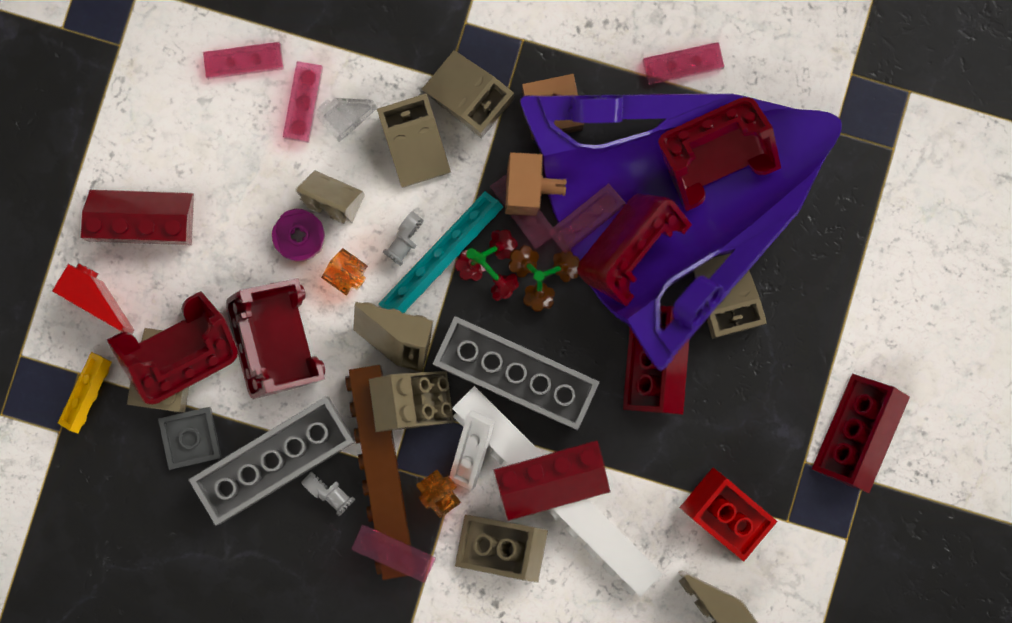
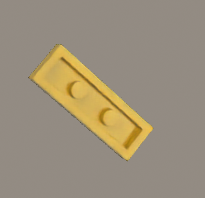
[58,352,112,434]

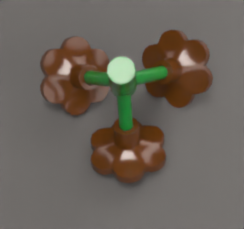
[508,245,580,312]

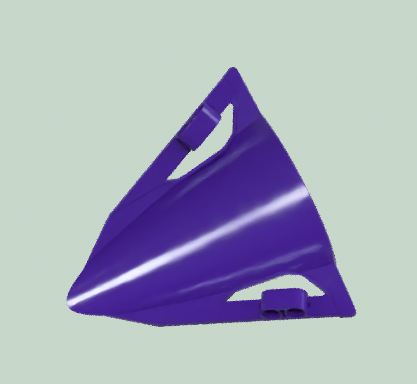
[520,93,842,370]

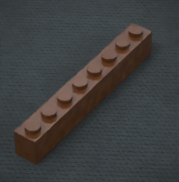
[345,365,416,580]

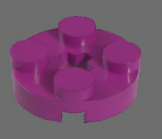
[272,209,325,262]

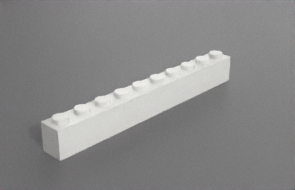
[452,386,663,597]

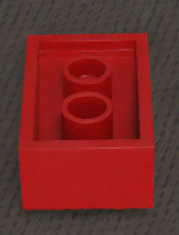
[52,263,134,334]
[679,468,778,561]

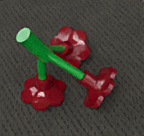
[455,229,519,301]

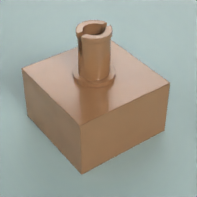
[522,74,584,140]
[505,153,566,216]

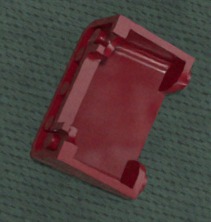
[658,97,781,211]
[578,194,692,307]
[226,278,325,399]
[107,291,238,405]

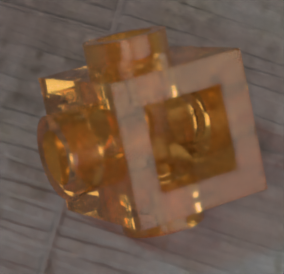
[321,248,368,296]
[416,469,461,518]

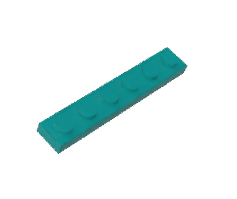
[378,191,503,313]

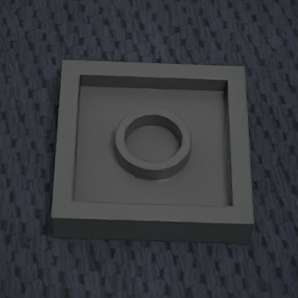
[158,407,222,470]

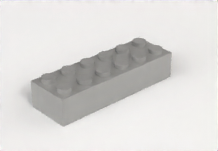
[433,316,599,431]
[189,396,355,525]

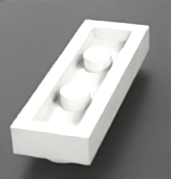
[448,410,495,491]

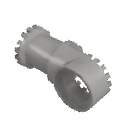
[383,211,424,266]
[301,472,355,516]

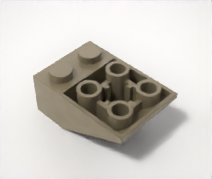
[421,50,514,138]
[377,93,451,188]
[296,170,365,224]
[693,253,767,339]
[353,302,433,372]
[369,371,454,432]
[678,570,758,623]

